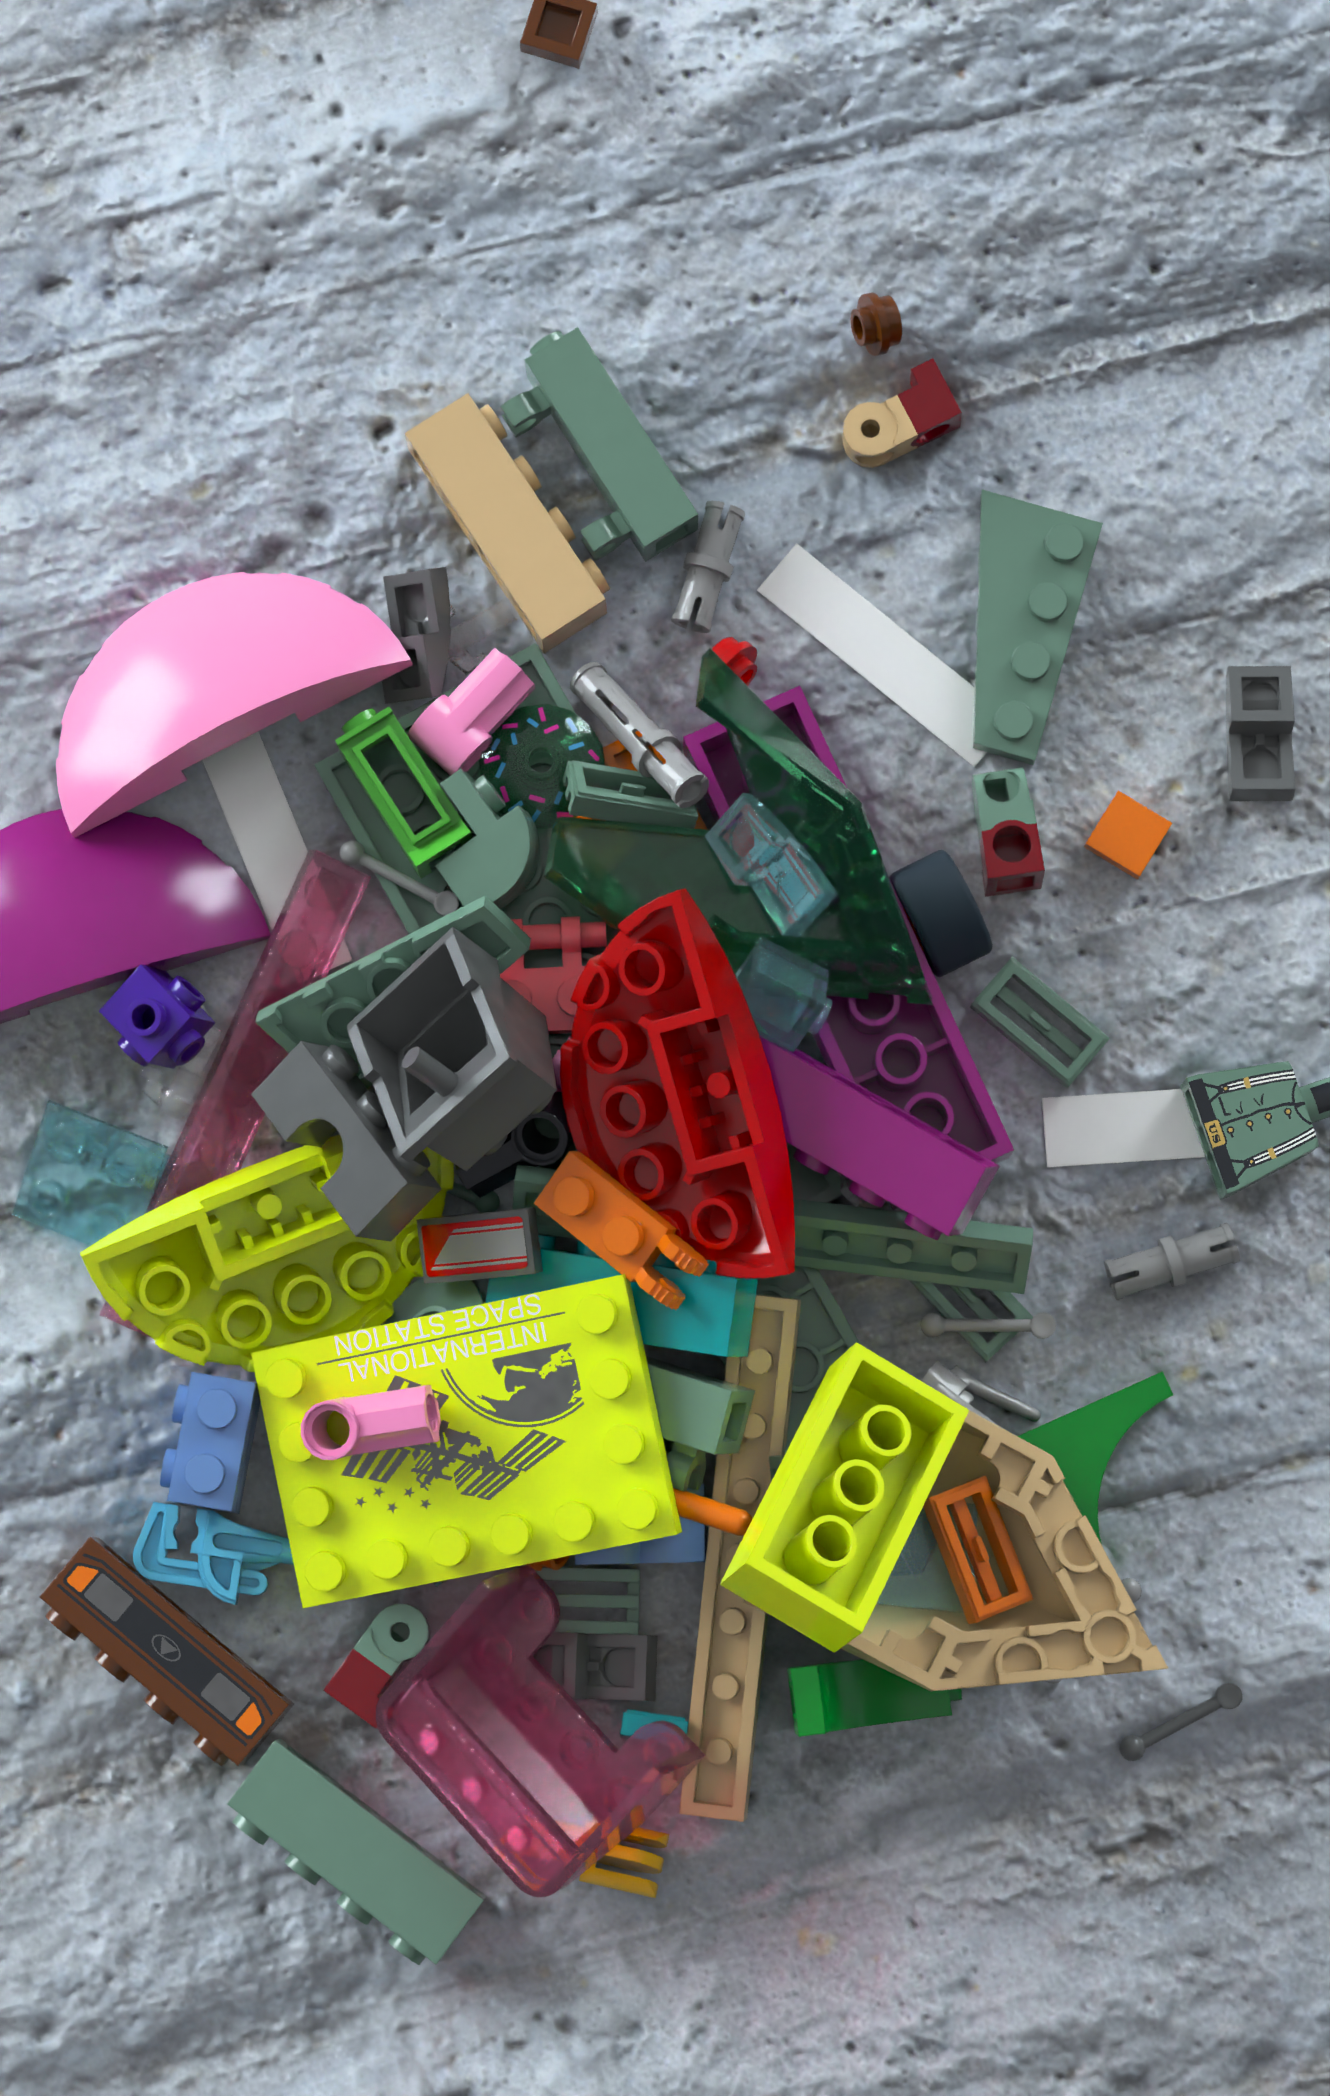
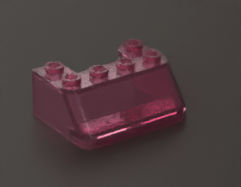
[375,1565,706,1897]

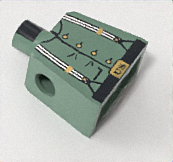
[1180,1061,1330,1200]

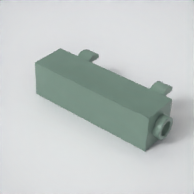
[501,327,698,562]
[646,1356,755,1491]

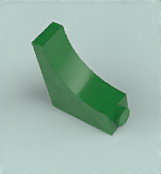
[1018,1371,1173,1545]
[787,1659,962,1737]

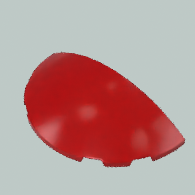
[560,888,795,1278]

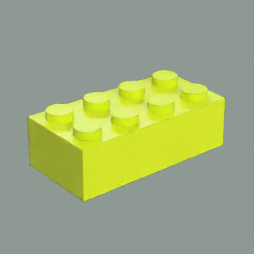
[720,1342,969,1653]

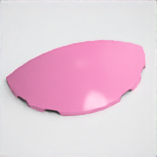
[56,572,413,838]

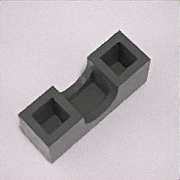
[251,1041,442,1242]

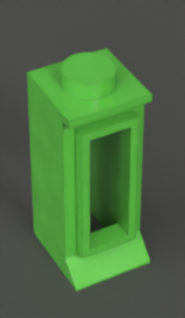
[335,706,473,879]

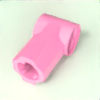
[408,648,535,776]
[301,1385,441,1460]

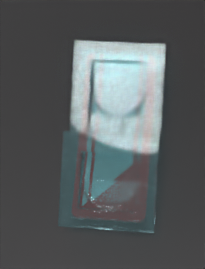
[705,793,838,937]

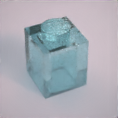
[735,936,832,1052]

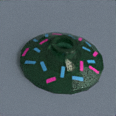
[479,704,605,830]

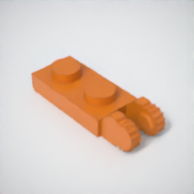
[533,1151,709,1310]

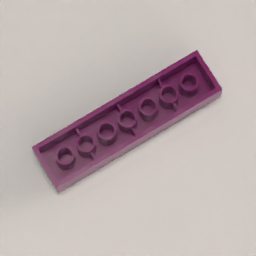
[683,685,1014,1210]

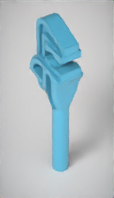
[133,1502,294,1605]

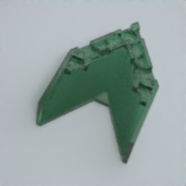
[544,648,932,1005]

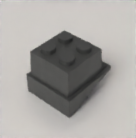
[347,927,557,1171]

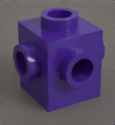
[99,964,216,1069]

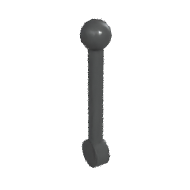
[1119,1683,1242,1761]

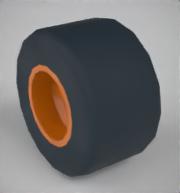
[889,850,993,977]

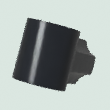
[455,1091,573,1198]

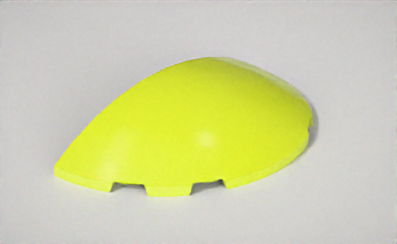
[80,1135,454,1372]

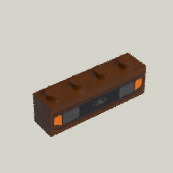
[40,1536,294,1767]

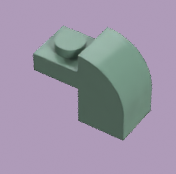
[435,768,540,909]

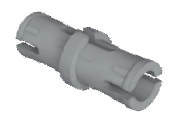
[671,501,745,633]
[1104,1222,1240,1300]

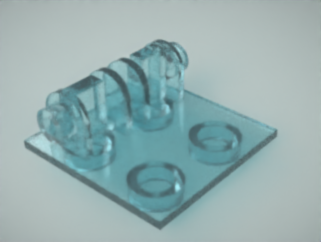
[12,1100,171,1246]

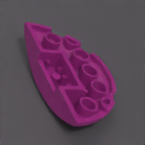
[0,809,272,1024]

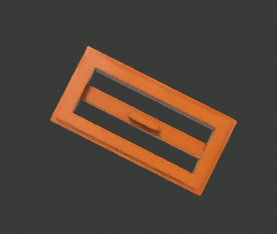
[923,1475,1033,1624]

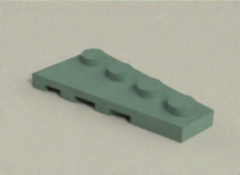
[973,489,1103,765]
[255,895,531,1089]

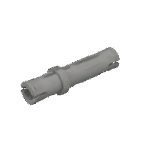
[570,662,709,808]

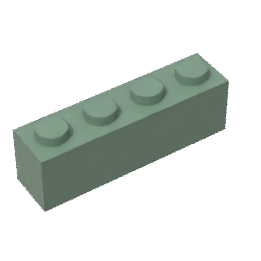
[227,1739,487,1965]

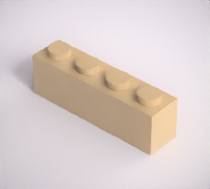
[405,393,610,654]

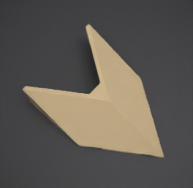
[743,1410,1168,1692]

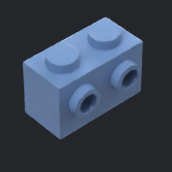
[160,1372,261,1514]

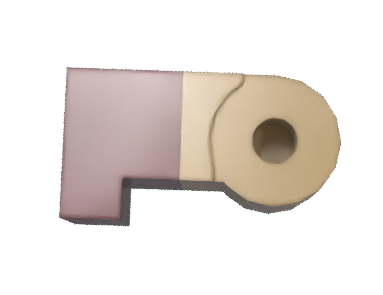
[843,358,962,468]

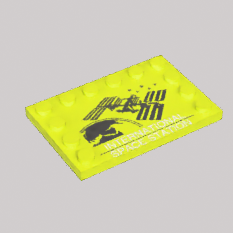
[251,1274,682,1608]

